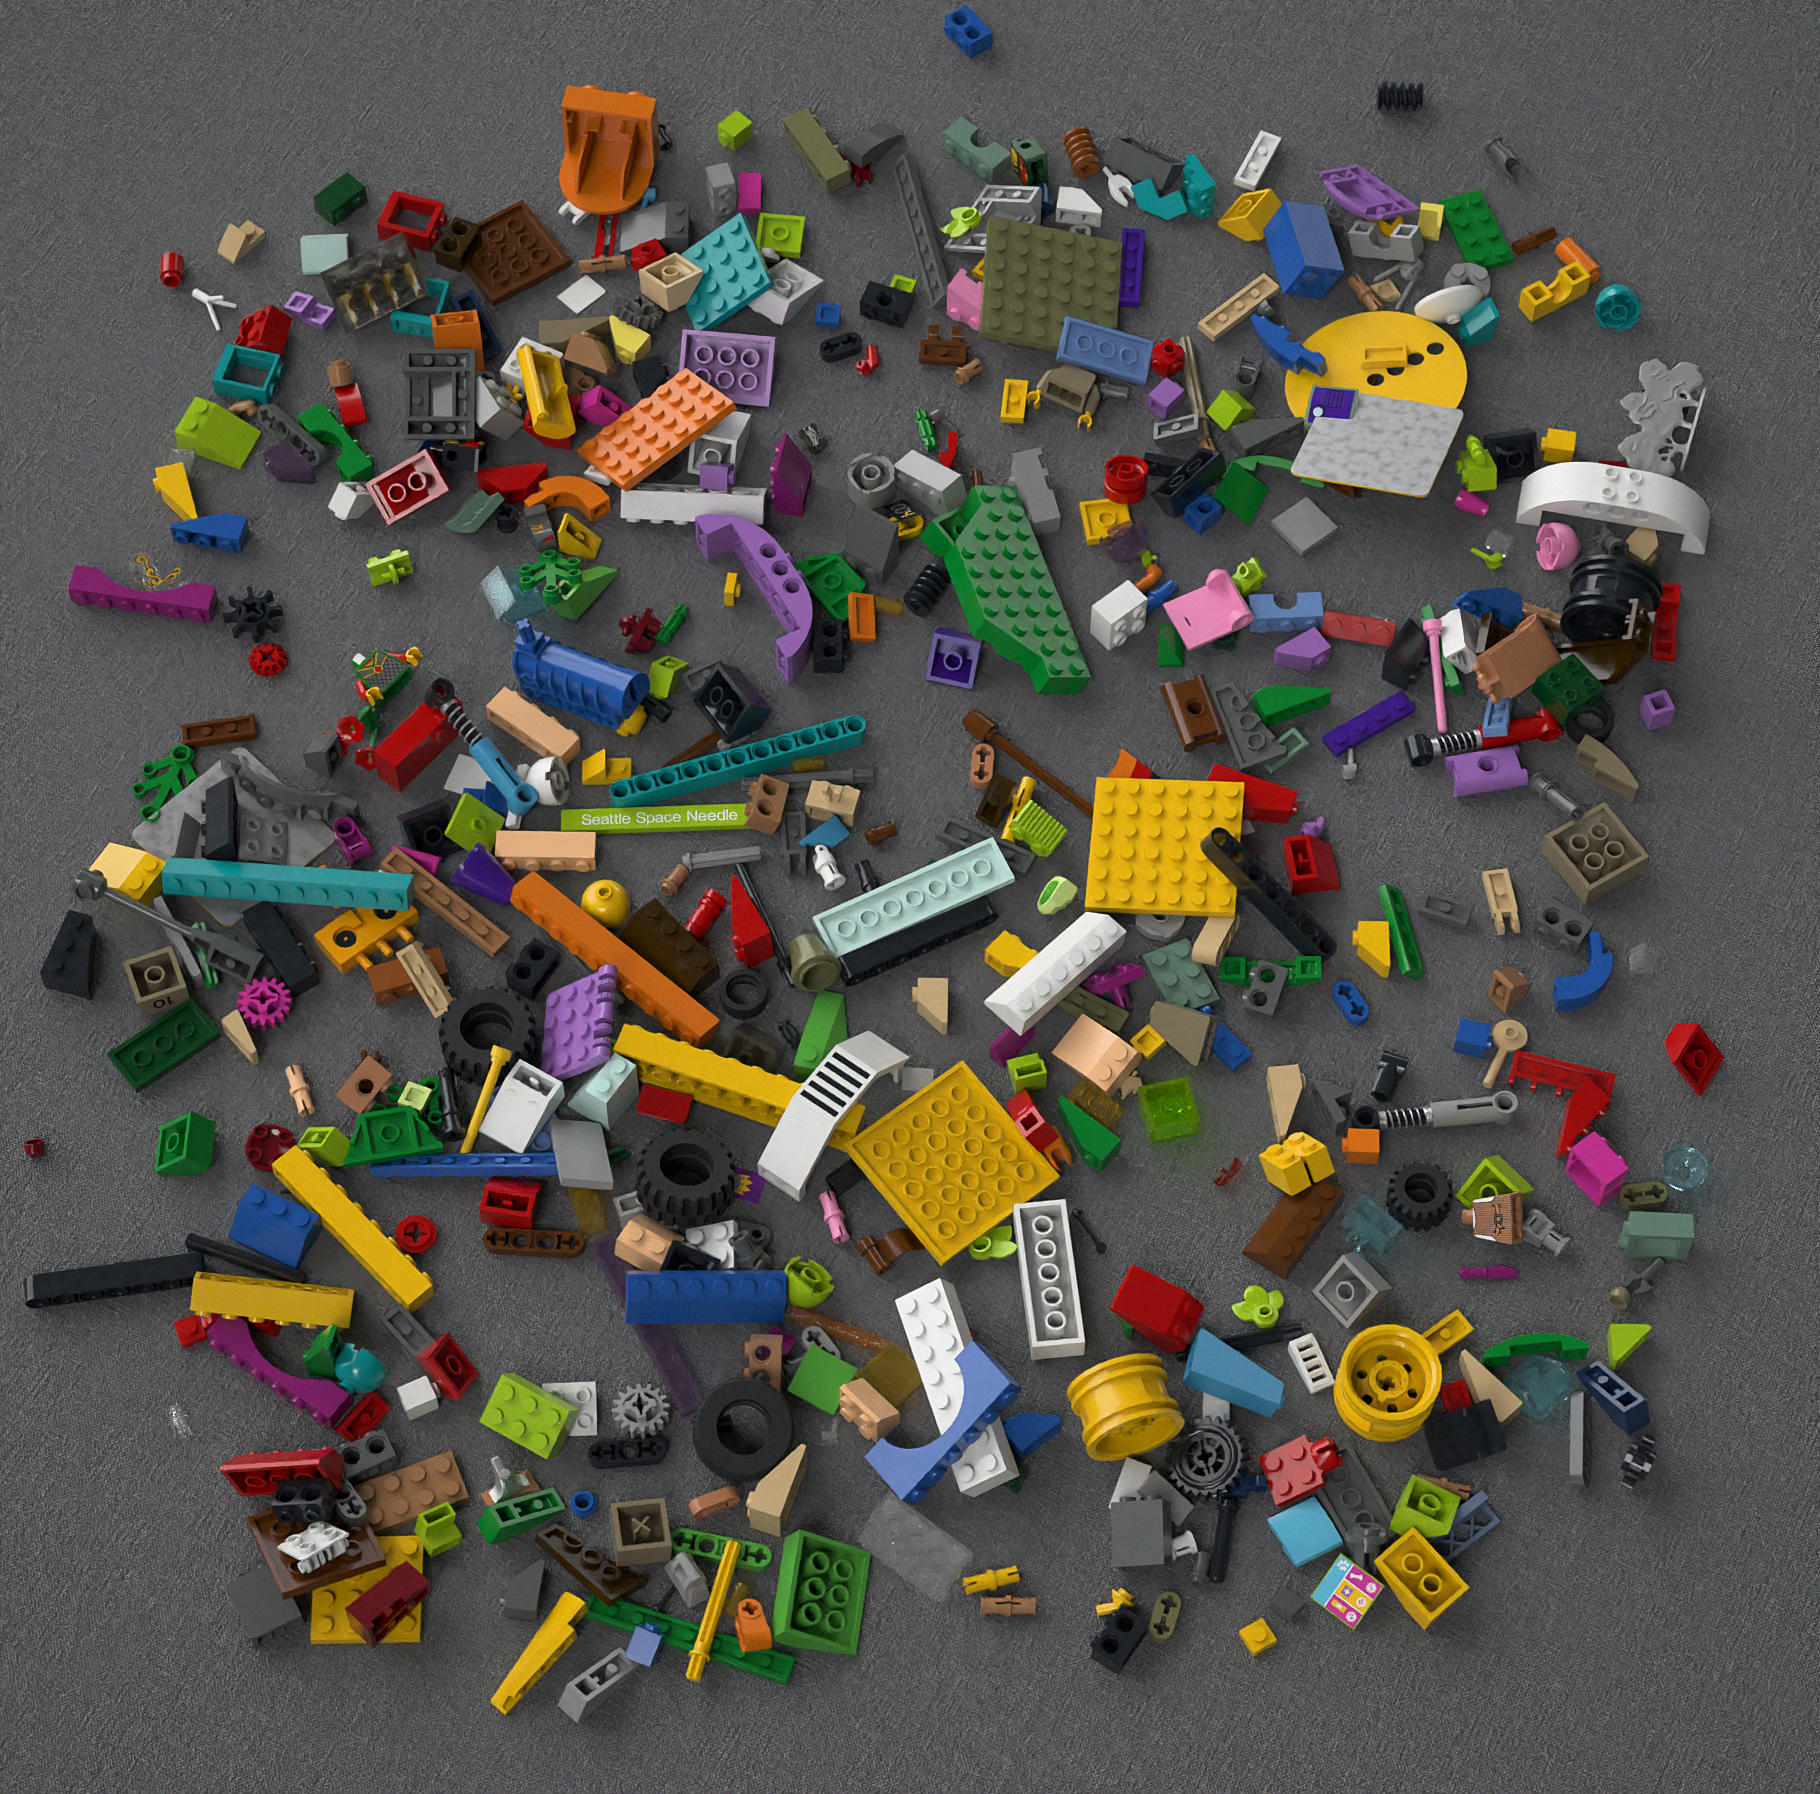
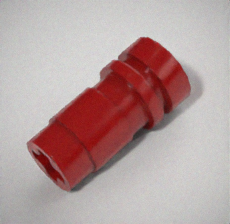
[684,889,728,942]

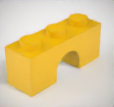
[1518,261,1591,322]

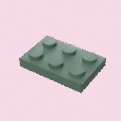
[1142,938,1220,1011]

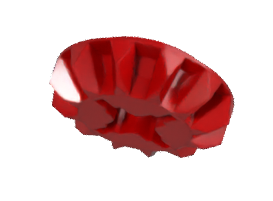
[249,641,287,677]
[395,1215,437,1255]

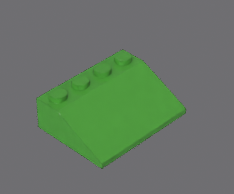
[771,1529,871,1656]

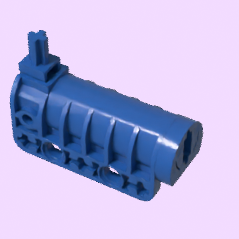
[512,618,650,730]

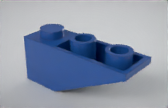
[170,513,250,553]
[1451,587,1522,628]

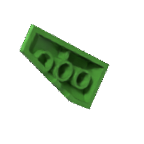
[794,990,848,1081]

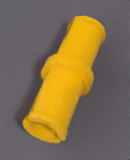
[963,1565,1020,1595]

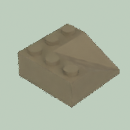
[1541,802,1649,905]

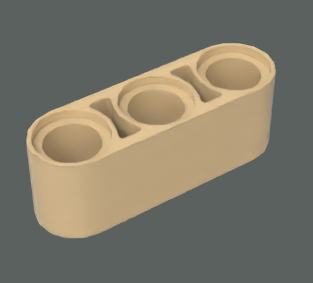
[1192,913,1240,967]

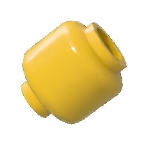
[614,704,647,737]

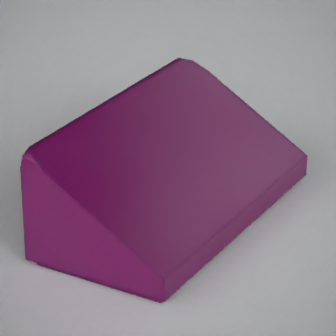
[990,1026,1035,1068]

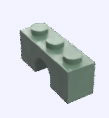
[943,117,1011,183]

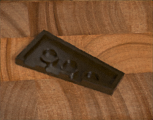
[534,1523,649,1607]

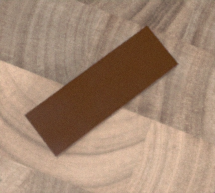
[181,714,258,749]

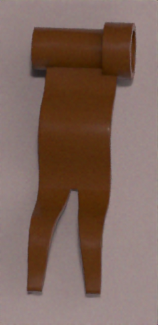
[855,1228,926,1276]

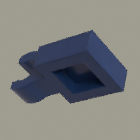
[1220,1471,1266,1499]

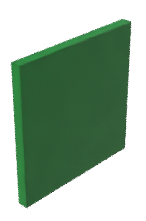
[1213,460,1269,525]

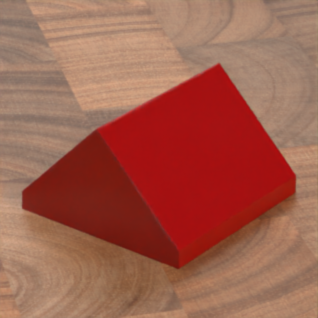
[416,1332,479,1400]

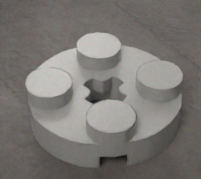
[1444,263,1490,303]
[1135,914,1185,942]

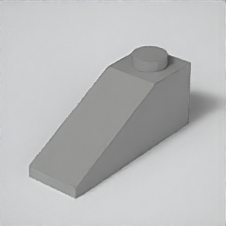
[558,1647,639,1723]

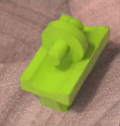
[366,549,414,587]
[1231,557,1267,599]

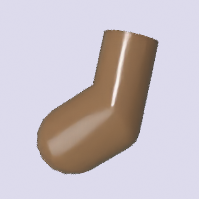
[226,399,258,416]

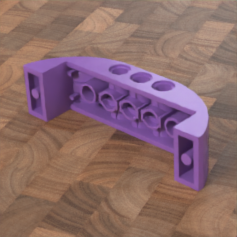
[695,514,813,684]

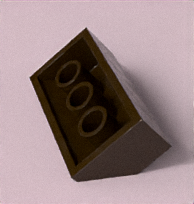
[618,898,720,998]

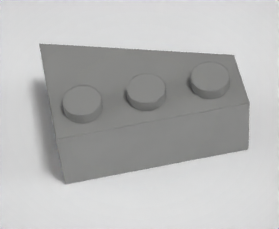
[1008,447,1061,536]
[893,450,967,516]

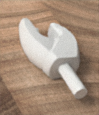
[1103,167,1134,207]

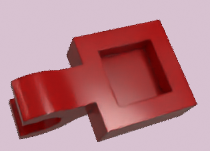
[173,1313,220,1349]

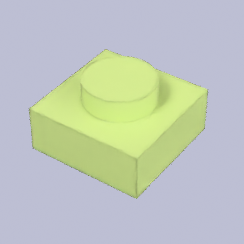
[398,1081,433,1115]

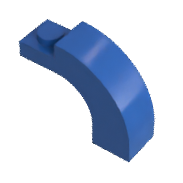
[1552,931,1613,1012]

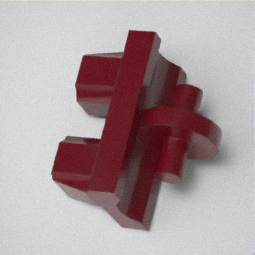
[619,607,662,654]

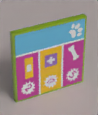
[1310,1553,1385,1630]

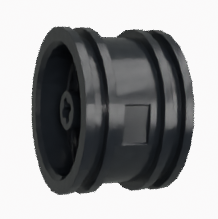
[1560,554,1663,643]

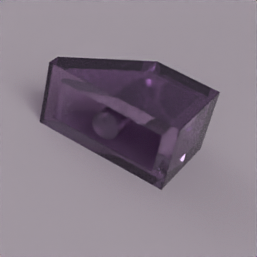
[263,439,316,485]

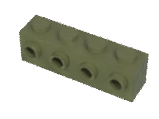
[783,108,853,194]

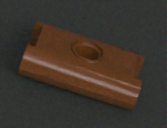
[1160,674,1228,752]

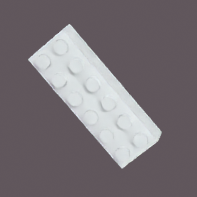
[1013,1199,1085,1360]

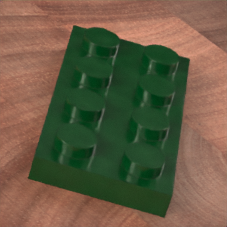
[107,998,221,1093]

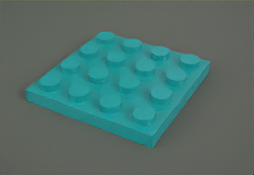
[680,213,774,331]

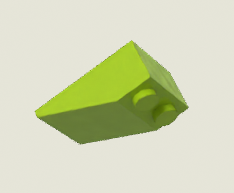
[174,396,262,470]

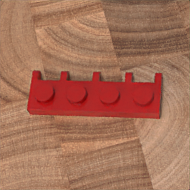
[1507,1050,1616,1107]

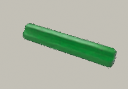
[191,922,220,989]

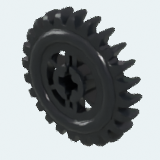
[1164,1415,1251,1503]

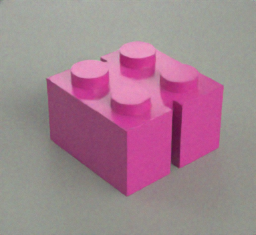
[1564,1131,1629,1208]

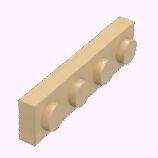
[1198,273,1280,342]

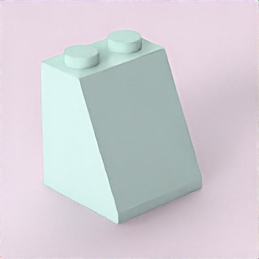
[567,1053,639,1131]

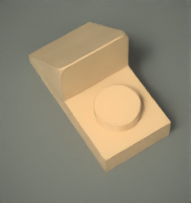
[217,220,266,265]

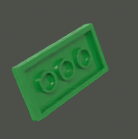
[1438,190,1514,271]

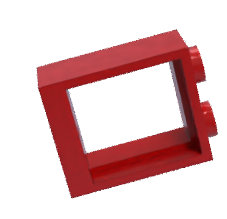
[377,190,448,252]

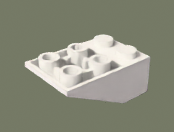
[479,1059,565,1153]

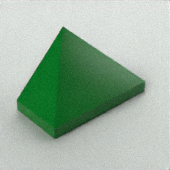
[1158,624,1183,667]

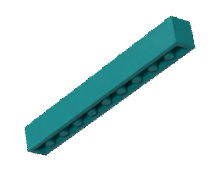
[161,857,415,911]

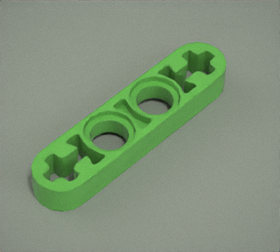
[670,1528,772,1572]

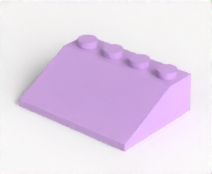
[679,329,778,407]

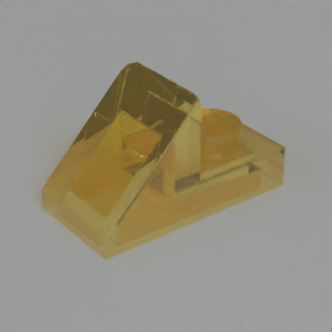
[567,1187,607,1237]

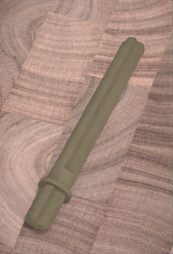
[1179,336,1210,442]

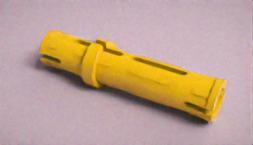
[1000,777,1037,845]

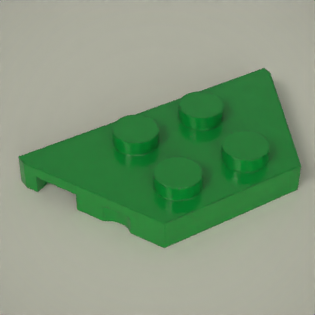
[792,553,866,627]
[344,1105,443,1168]

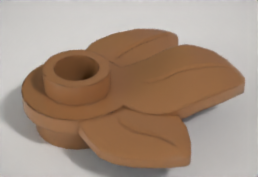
[562,368,597,404]

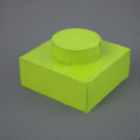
[890,274,917,293]

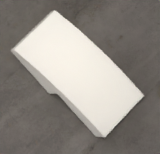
[1108,1457,1152,1509]

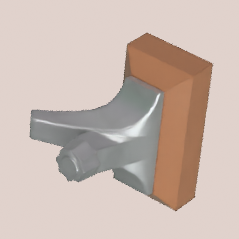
[481,1455,541,1507]

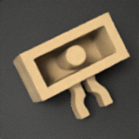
[805,780,860,827]

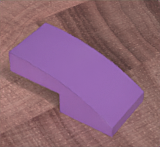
[283,291,337,331]

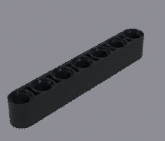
[1200,827,1337,965]
[838,895,998,987]
[24,1252,206,1308]

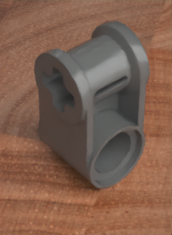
[1233,355,1263,400]

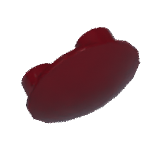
[245,1124,296,1172]

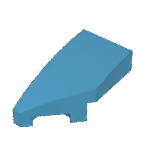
[799,815,850,851]

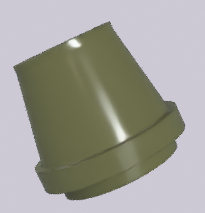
[788,933,841,992]

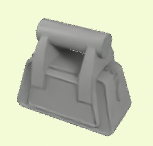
[665,1551,710,1608]

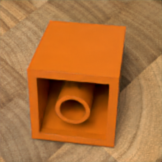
[430,310,485,372]

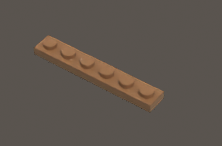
[380,848,510,958]

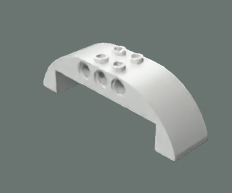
[1516,462,1710,555]

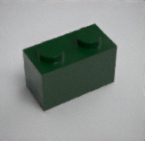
[313,172,367,226]

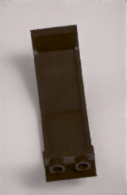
[1475,598,1656,685]

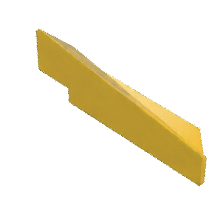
[491,1592,589,1716]

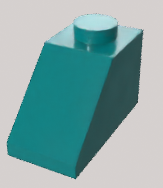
[1457,297,1500,347]

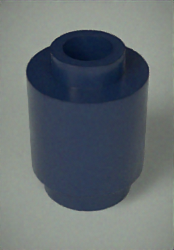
[1033,183,1053,218]

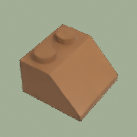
[564,330,620,379]

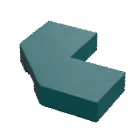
[1131,177,1190,220]

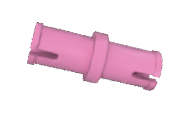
[819,1191,849,1244]

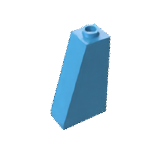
[1182,1329,1285,1418]

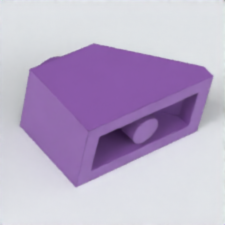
[1273,627,1331,671]

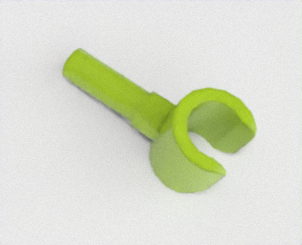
[1470,547,1503,570]

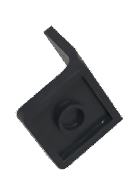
[1422,1398,1507,1472]

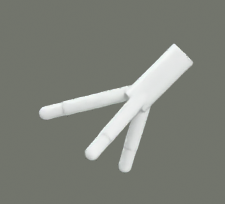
[192,289,237,331]

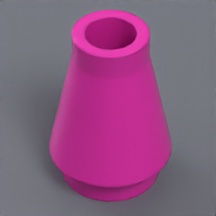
[1453,488,1490,517]

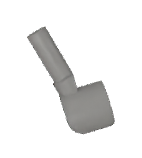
[1341,748,1357,779]

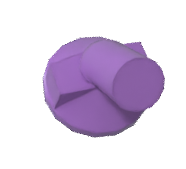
[1300,817,1326,838]

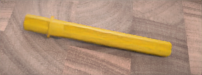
[686,1540,741,1682]

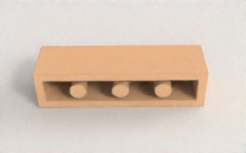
[486,687,581,765]
[495,831,597,872]

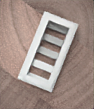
[1288,1333,1335,1394]

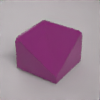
[762,1325,797,1363]

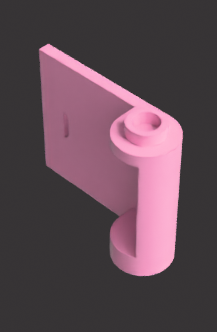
[1163,569,1254,651]

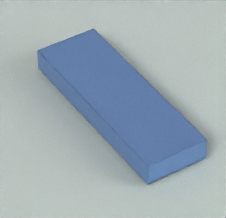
[1482,697,1514,737]

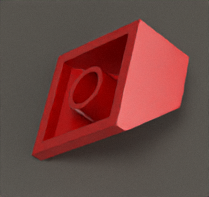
[1664,1024,1725,1096]

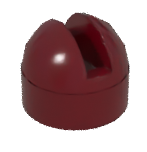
[24,1138,45,1159]

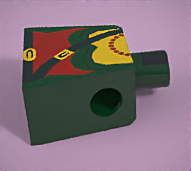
[1010,138,1049,187]

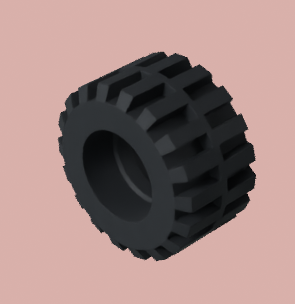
[1386,1160,1454,1232]

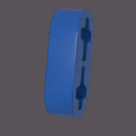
[1332,981,1369,1026]

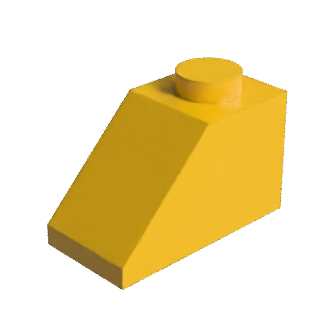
[1352,921,1390,978]

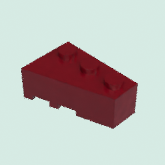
[345,1561,432,1649]

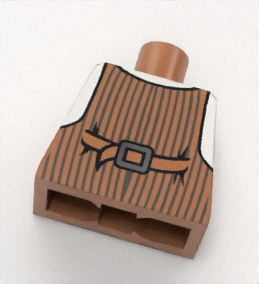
[1461,1192,1523,1244]

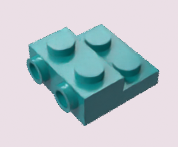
[1182,153,1216,220]

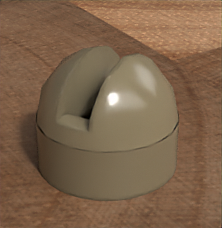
[1608,1287,1631,1310]

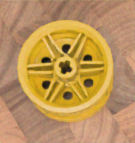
[1333,1325,1442,1442]

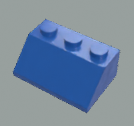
[229,1183,323,1269]

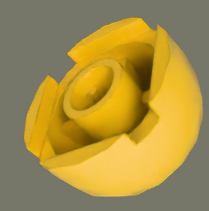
[581,880,631,929]

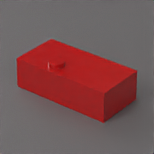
[374,692,464,792]

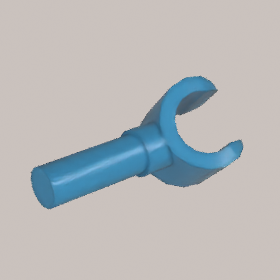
[640,188,656,210]

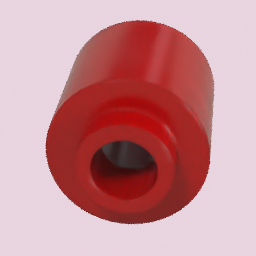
[160,252,184,287]

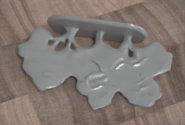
[1618,358,1707,477]

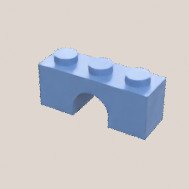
[1248,592,1324,633]

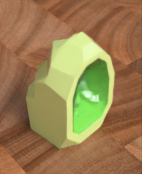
[1037,877,1078,915]

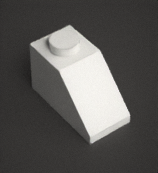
[1056,186,1102,227]
[328,481,375,520]

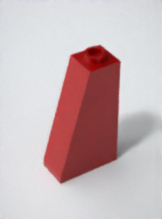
[1207,763,1300,824]

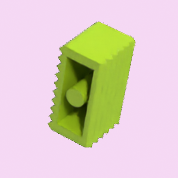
[1008,800,1068,858]

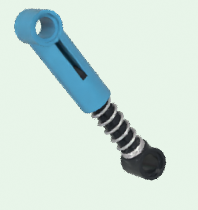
[424,678,538,816]

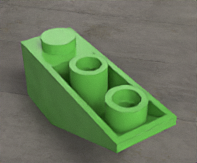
[554,565,619,620]

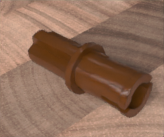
[1512,226,1557,256]

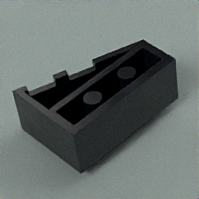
[40,910,97,1000]

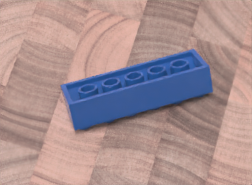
[625,1270,787,1324]

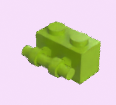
[1455,435,1497,492]

